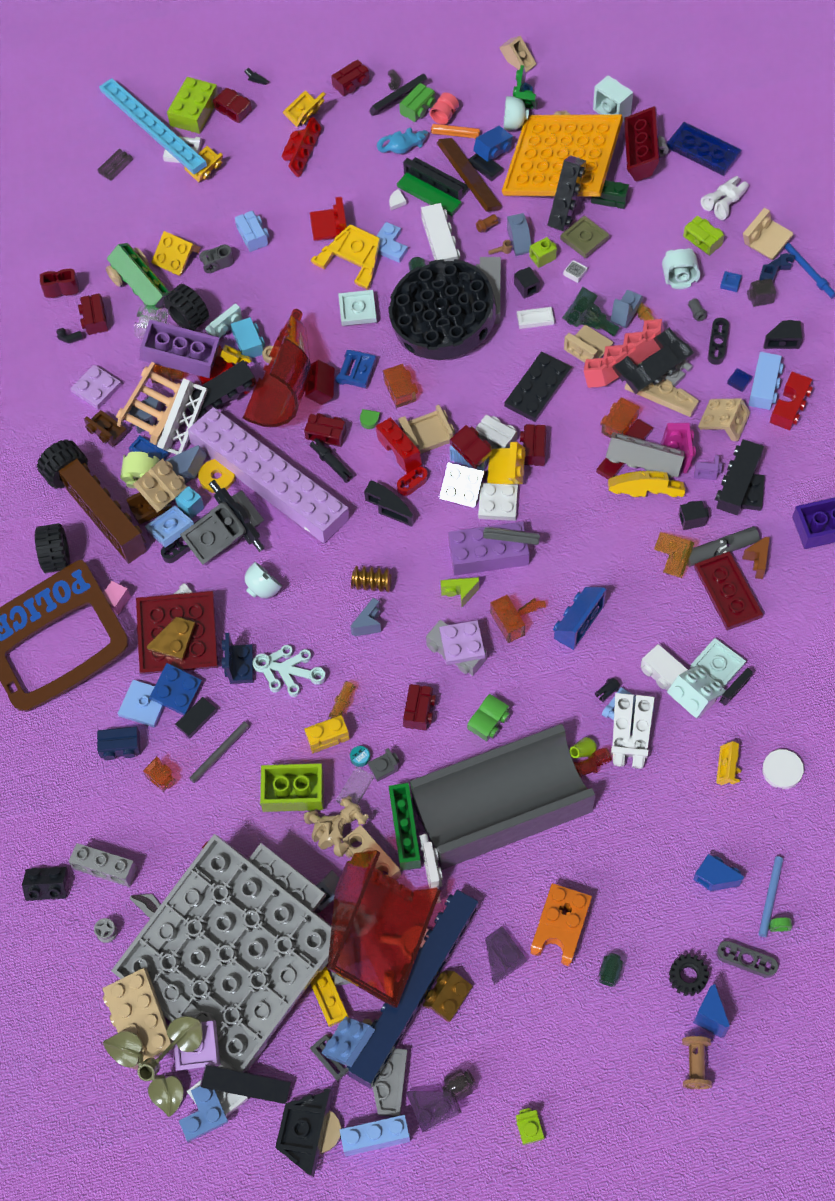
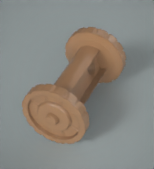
[682,1036,712,1090]

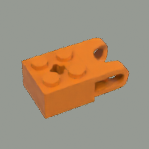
[530,883,592,967]

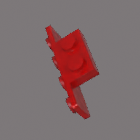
[281,117,322,177]

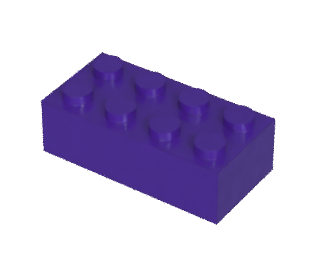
[792,498,835,549]

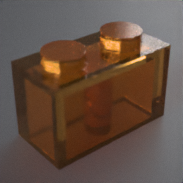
[383,364,418,408]
[600,397,640,438]
[490,595,526,643]

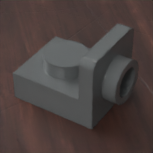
[368,748,400,782]

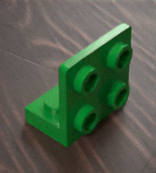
[513,65,538,110]

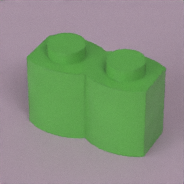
[467,694,510,741]

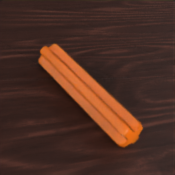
[431,124,480,139]

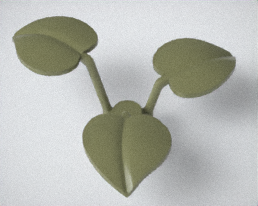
[103,1016,203,1117]

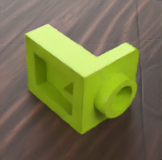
[515,1108,544,1146]

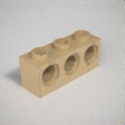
[342,825,401,891]

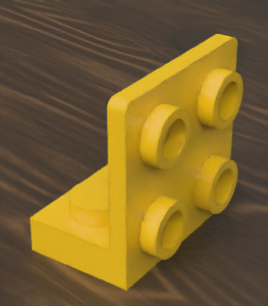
[151,231,201,276]

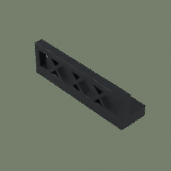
[403,157,470,201]

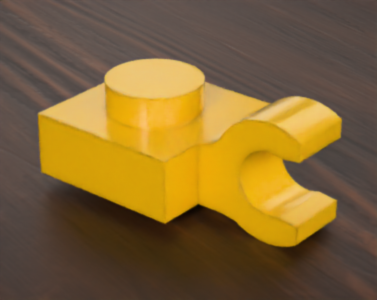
[220,344,252,364]

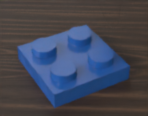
[149,663,202,716]

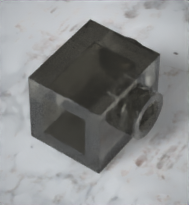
[747,279,776,307]

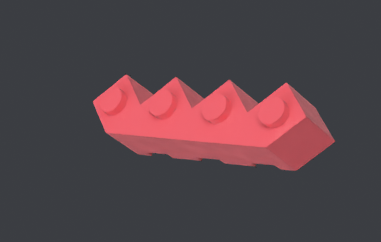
[584,319,664,388]

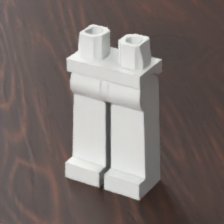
[611,693,655,769]

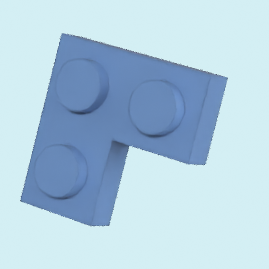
[179,1086,229,1143]

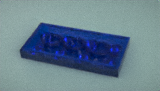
[666,122,742,176]

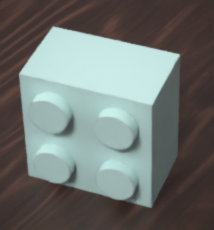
[593,75,633,123]

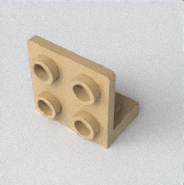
[743,208,793,260]
[564,325,613,363]
[698,398,750,441]

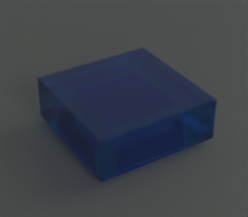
[727,368,753,392]

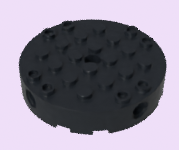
[388,259,497,360]

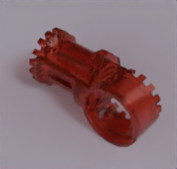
[573,748,612,778]

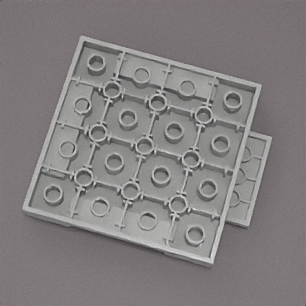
[111,834,347,1072]

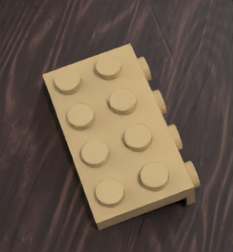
[102,968,174,1070]

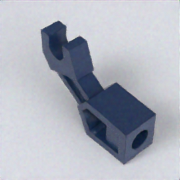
[758,253,795,288]

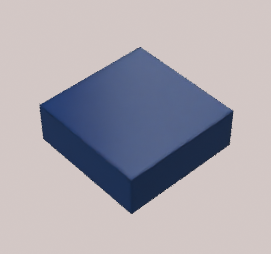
[720,271,742,292]

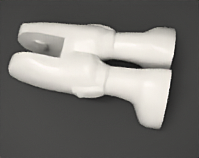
[701,176,749,220]

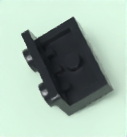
[22,867,68,901]

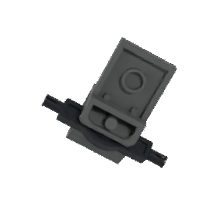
[180,480,265,565]

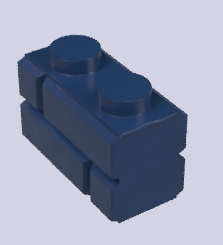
[97,726,141,760]

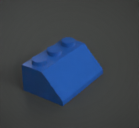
[553,587,606,650]

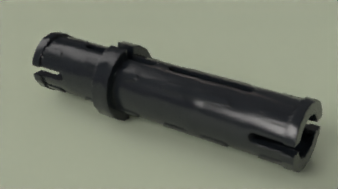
[310,438,354,483]

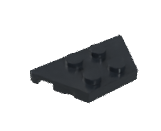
[275,1089,333,1177]

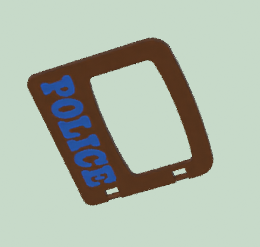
[0,560,129,712]

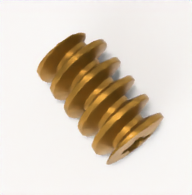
[351,565,391,593]

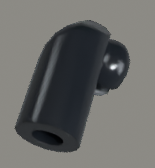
[56,328,83,343]

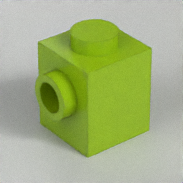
[529,237,557,268]

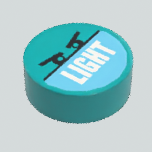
[350,746,370,767]

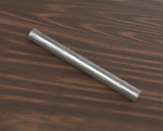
[189,721,249,783]

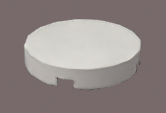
[762,749,804,789]

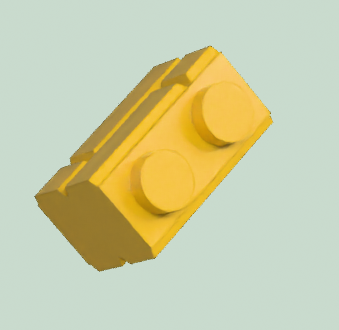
[304,715,350,754]

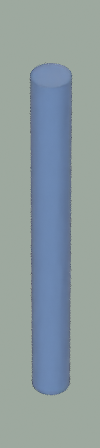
[758,856,783,937]

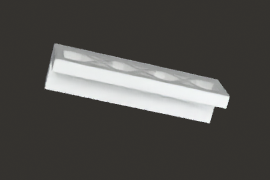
[157,379,208,455]

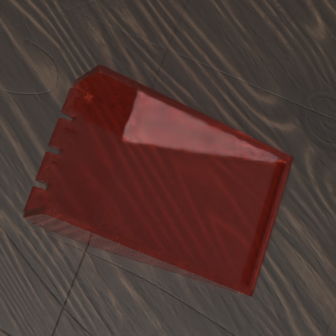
[327,850,441,1008]

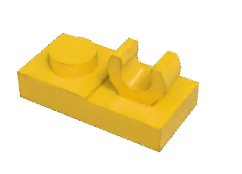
[716,741,741,785]

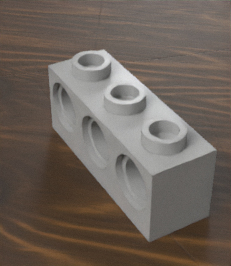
[68,843,138,887]

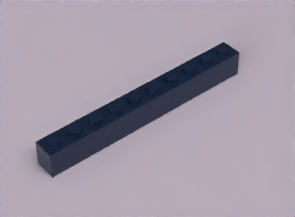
[347,890,479,1089]

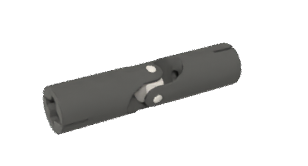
[683,526,760,567]

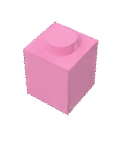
[103,581,131,615]

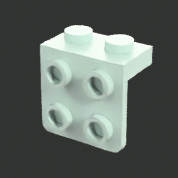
[667,666,726,718]

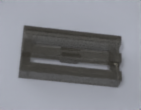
[97,148,133,181]

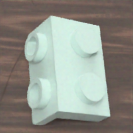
[205,303,243,338]

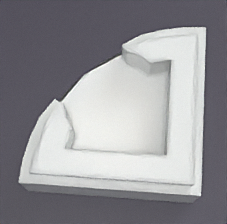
[389,189,406,211]

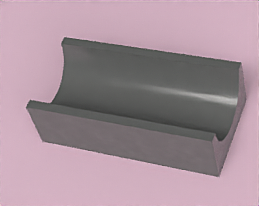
[410,724,595,870]

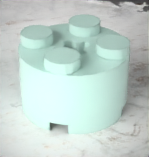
[662,248,700,289]

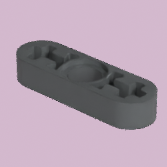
[716,941,778,978]

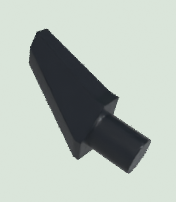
[244,68,269,85]

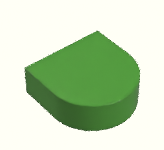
[360,409,380,429]
[769,918,792,932]

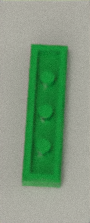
[397,172,462,216]

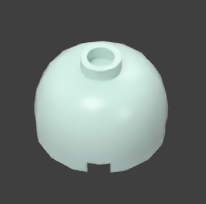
[504,96,529,131]
[245,562,282,599]

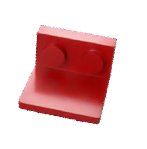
[310,197,347,241]

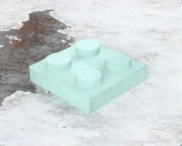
[338,290,377,326]
[690,638,746,688]

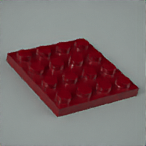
[136,591,218,674]

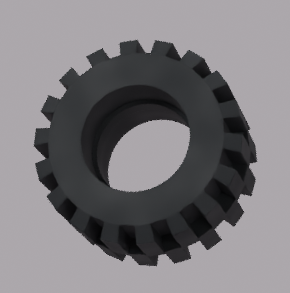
[163,284,209,331]
[37,439,88,489]
[35,523,70,573]

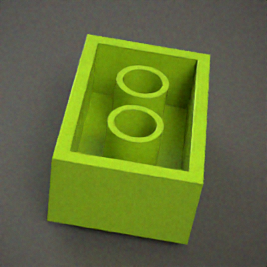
[167,77,219,134]
[260,763,324,812]

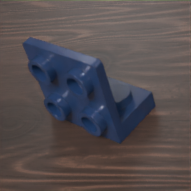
[222,633,253,684]

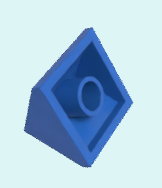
[693,984,730,1038]

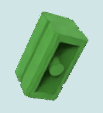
[399,83,436,122]

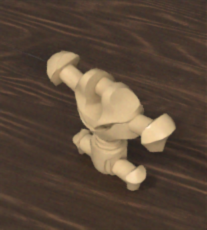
[304,796,369,857]

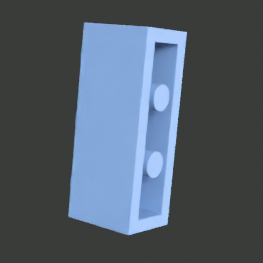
[748,352,783,410]
[339,1115,410,1156]

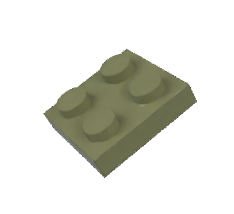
[560,216,609,258]

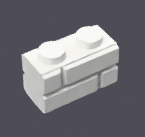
[475,415,517,449]

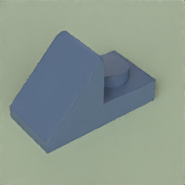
[610,290,644,328]
[350,598,381,636]

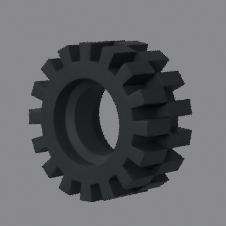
[669,954,709,996]

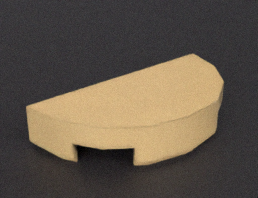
[319,1110,342,1154]

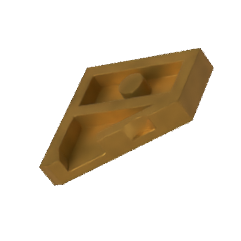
[147,617,196,660]

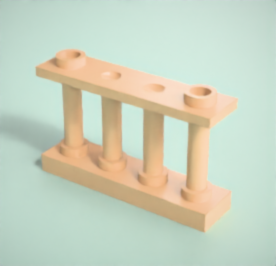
[116,362,187,445]

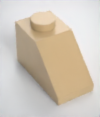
[499,36,536,72]

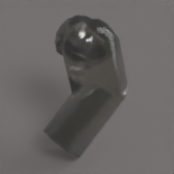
[388,69,402,90]

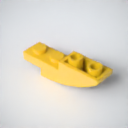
[607,471,685,497]

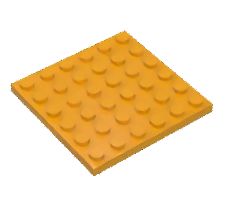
[502,114,623,197]

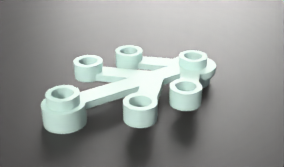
[253,645,326,697]

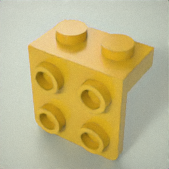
[283,90,326,127]
[487,442,525,485]

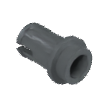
[688,298,707,321]

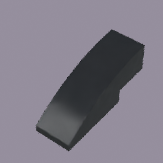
[364,480,414,527]

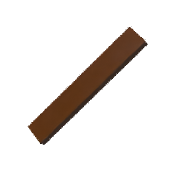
[437,138,501,212]

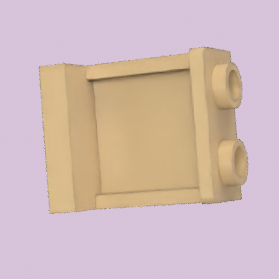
[398,405,455,454]

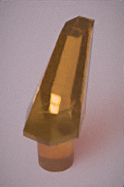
[517,598,546,617]

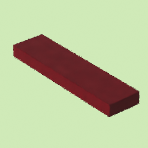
[596,418,653,479]

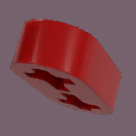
[397,466,428,496]

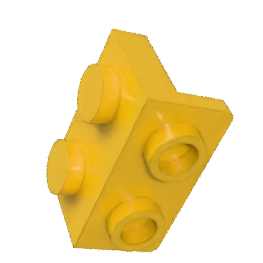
[184,146,223,182]

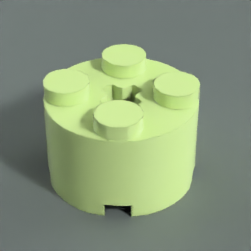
[120,452,160,488]

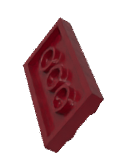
[694,551,763,631]

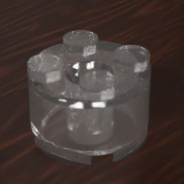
[134,304,170,340]

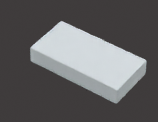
[517,307,554,329]

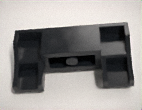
[612,327,694,395]

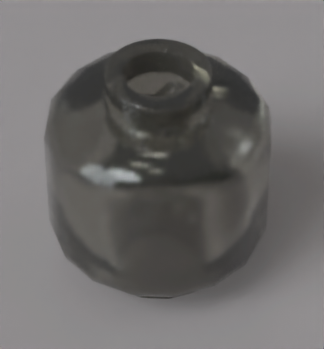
[442,1068,476,1101]

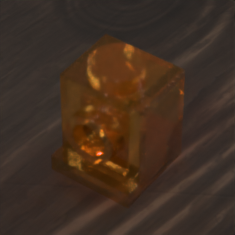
[143,756,176,792]

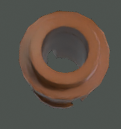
[476,214,498,232]

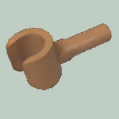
[488,240,513,255]

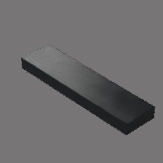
[369,74,427,116]
[200,1064,291,1104]

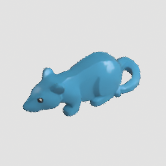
[377,128,428,154]

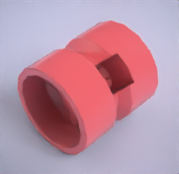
[429,92,459,125]

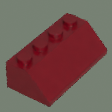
[624,106,660,181]

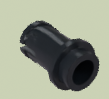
[595,678,620,702]

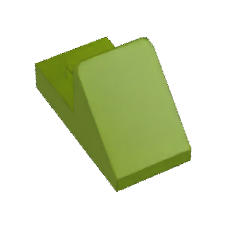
[441,577,479,607]

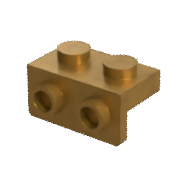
[423,970,472,1022]

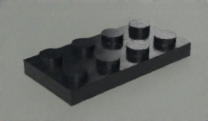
[504,351,572,422]

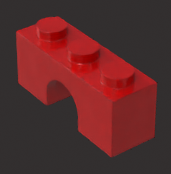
[770,372,813,431]
[375,417,422,473]

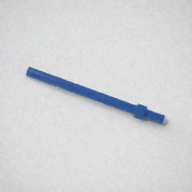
[784,242,835,299]

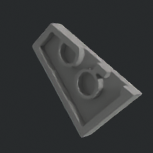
[373,1049,407,1117]

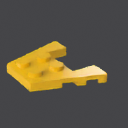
[311,224,381,290]

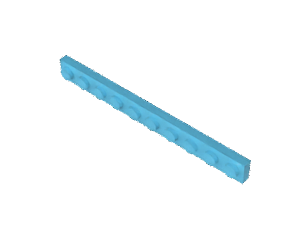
[99,78,207,174]

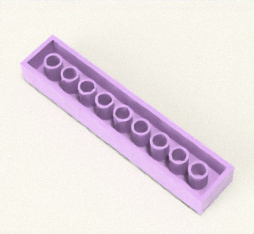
[188,407,349,543]

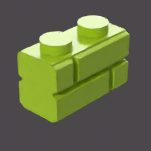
[683,215,724,256]

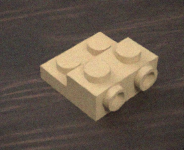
[133,459,187,513]

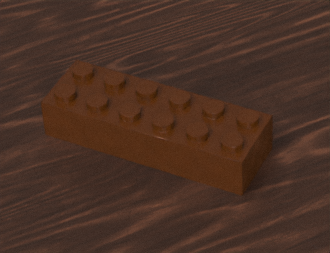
[59,459,147,564]

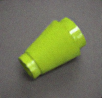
[569,737,597,758]

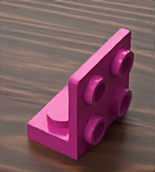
[661,423,696,473]

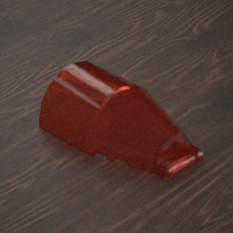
[243,309,312,427]

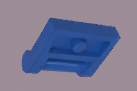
[335,350,376,388]

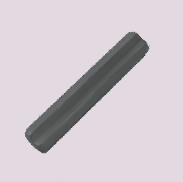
[483,527,540,545]

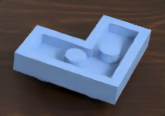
[376,222,408,263]

